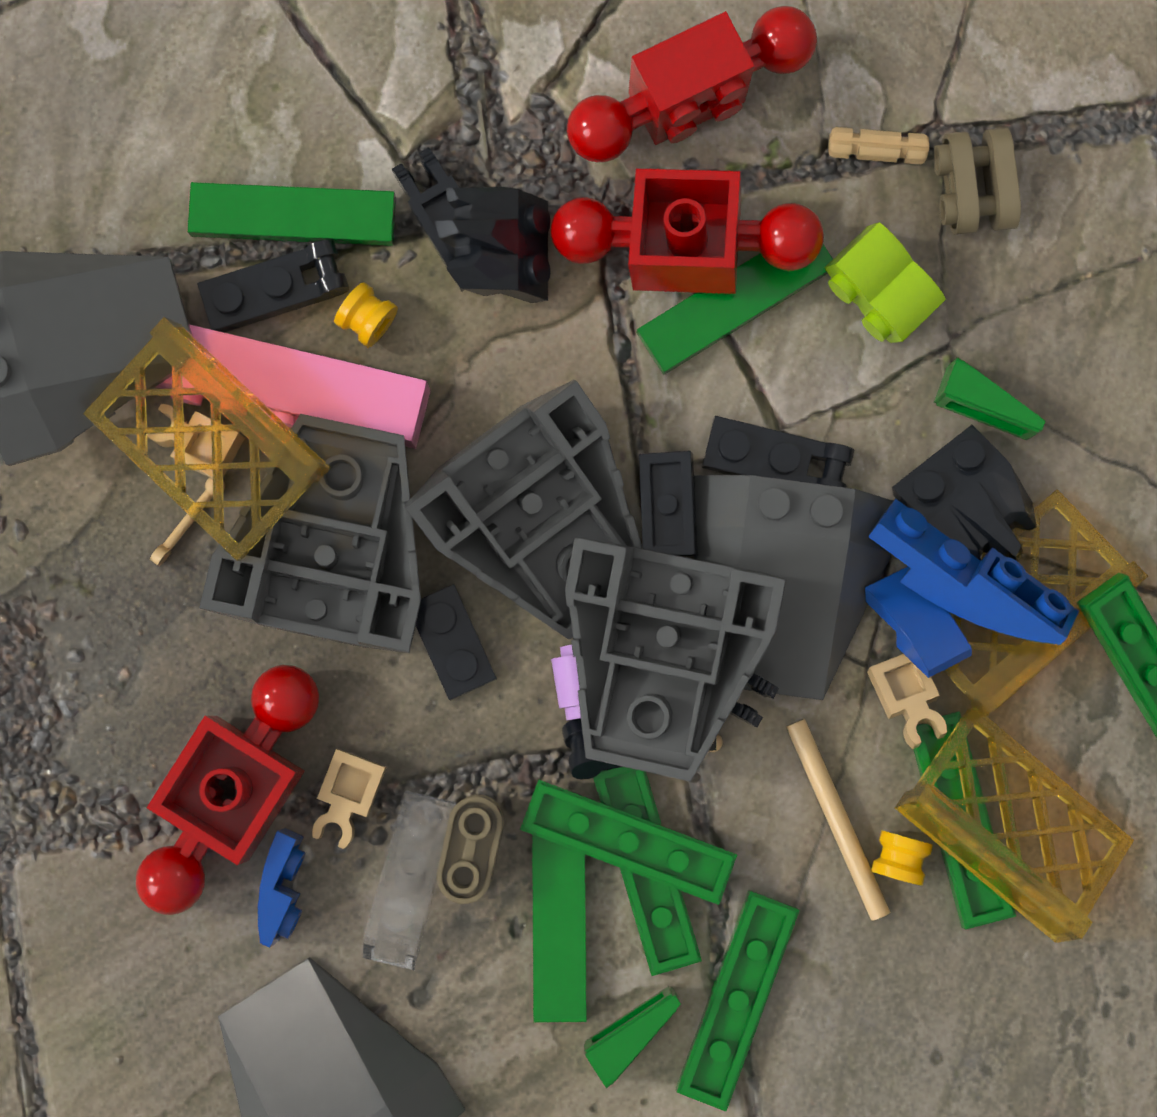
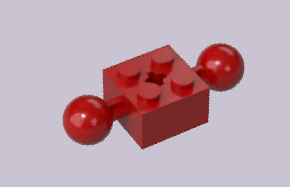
[567,6,817,163]
[551,168,824,294]
[136,665,319,915]

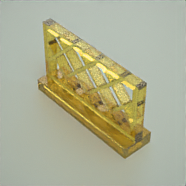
[83,317,331,561]
[943,489,1148,720]
[894,706,1134,943]

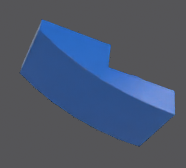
[865,566,972,678]
[258,828,306,948]

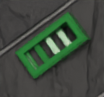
[934,357,1046,440]
[584,986,681,1088]

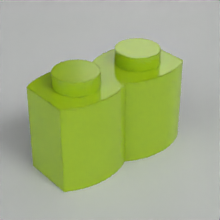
[824,222,946,343]

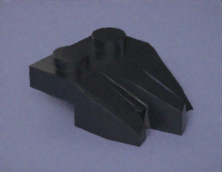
[435,187,551,303]
[892,425,1037,562]

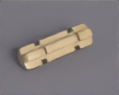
[828,127,929,165]

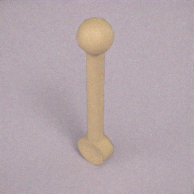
[150,478,226,566]

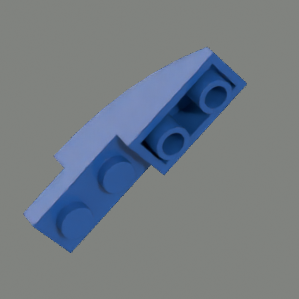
[868,499,1079,645]

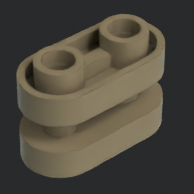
[934,128,1021,235]
[437,794,505,904]

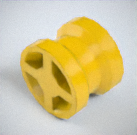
[334,282,398,348]
[871,830,933,886]

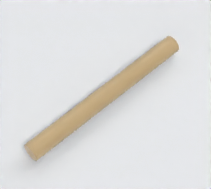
[786,718,890,920]

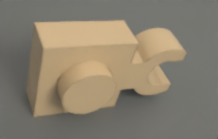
[145,404,245,483]
[867,654,947,749]
[312,749,387,849]

